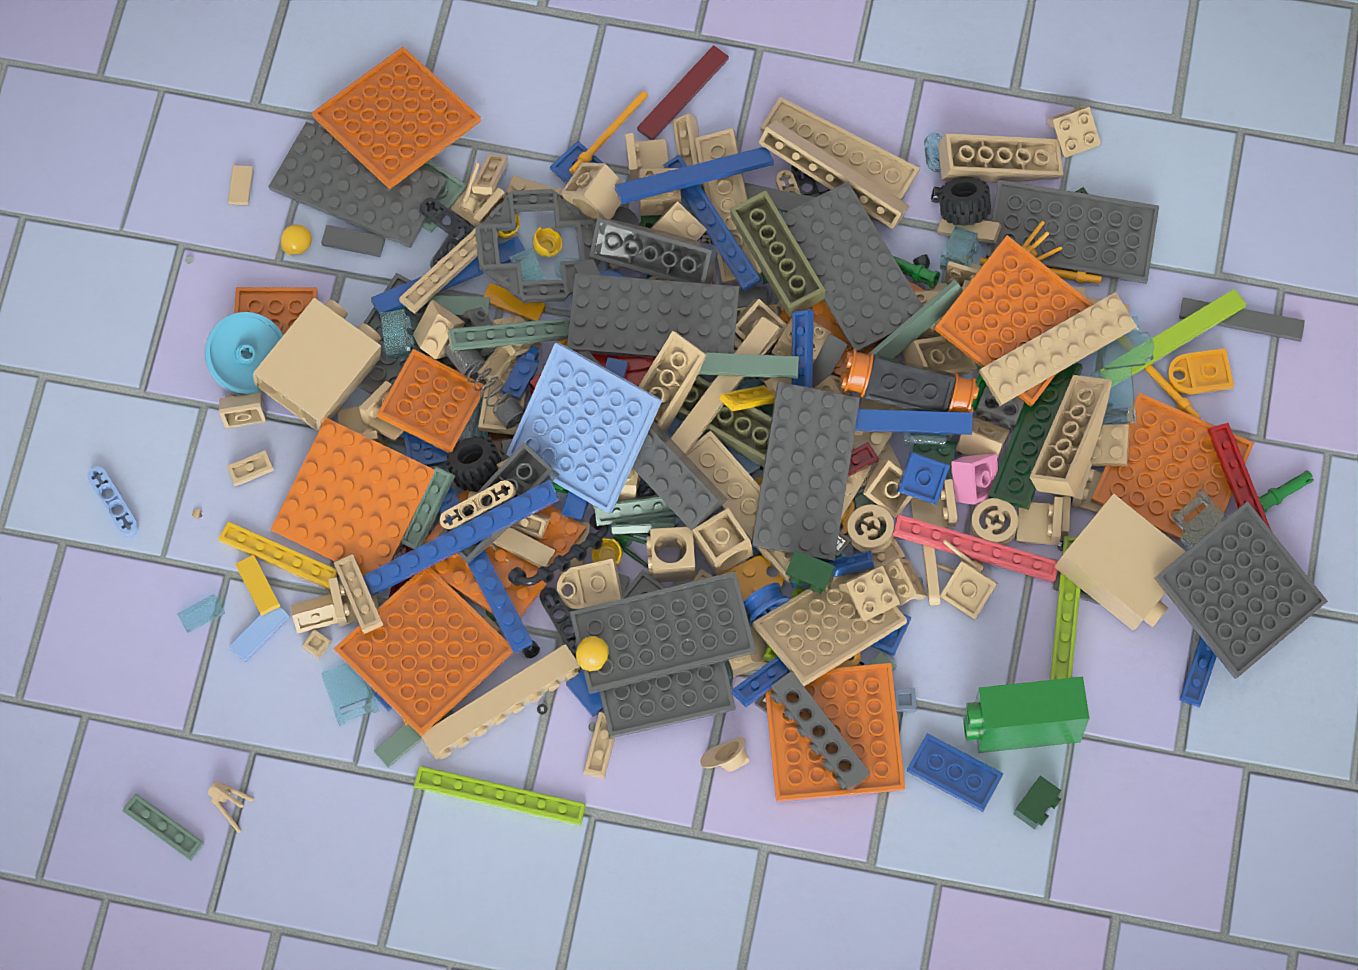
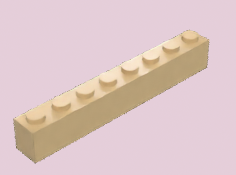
[758,120,910,229]
[421,644,580,761]

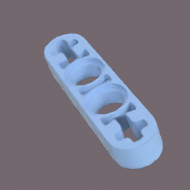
[88,467,138,537]

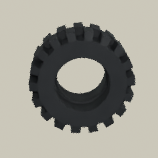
[939,177,991,226]
[446,436,502,491]

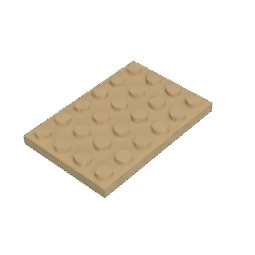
[753,570,907,686]

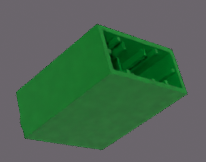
[963,676,1090,753]

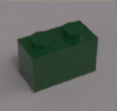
[1013,775,1062,829]

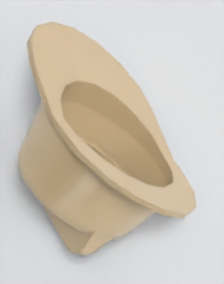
[700,737,750,771]

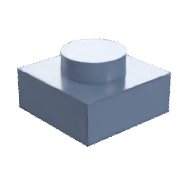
[894,688,917,713]

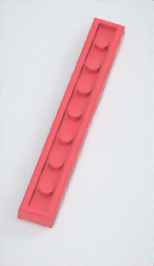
[892,514,1058,583]

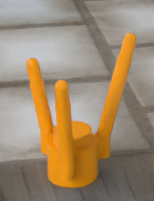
[1021,221,1062,261]

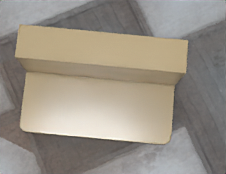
[290,594,338,634]

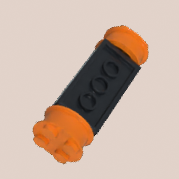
[839,348,979,413]

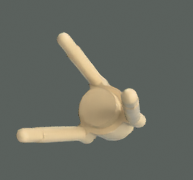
[459,162,497,214]
[936,540,985,574]
[208,781,254,833]

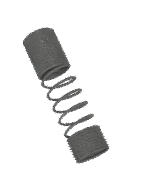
[445,343,525,429]

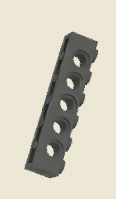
[770,671,870,792]

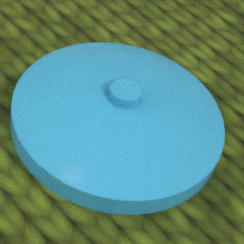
[205,312,283,395]

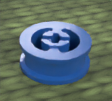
[743,583,790,626]

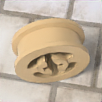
[971,498,1018,545]
[848,505,894,555]

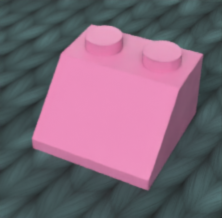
[951,453,998,504]

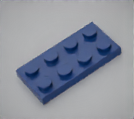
[906,733,1004,812]

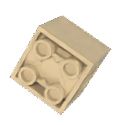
[560,163,623,220]
[692,508,753,576]
[646,527,696,582]

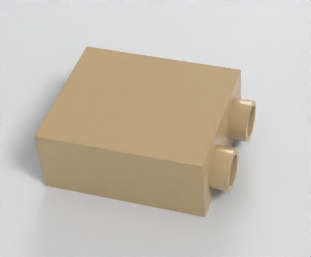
[253,298,381,432]
[1054,494,1186,631]

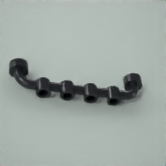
[508,513,609,586]

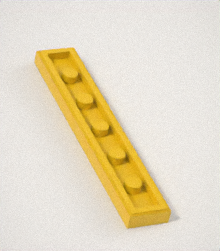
[218,521,339,591]

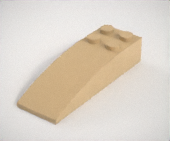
[938,133,1063,182]
[638,331,707,433]
[1030,375,1112,497]

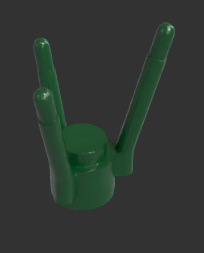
[612,533,651,568]

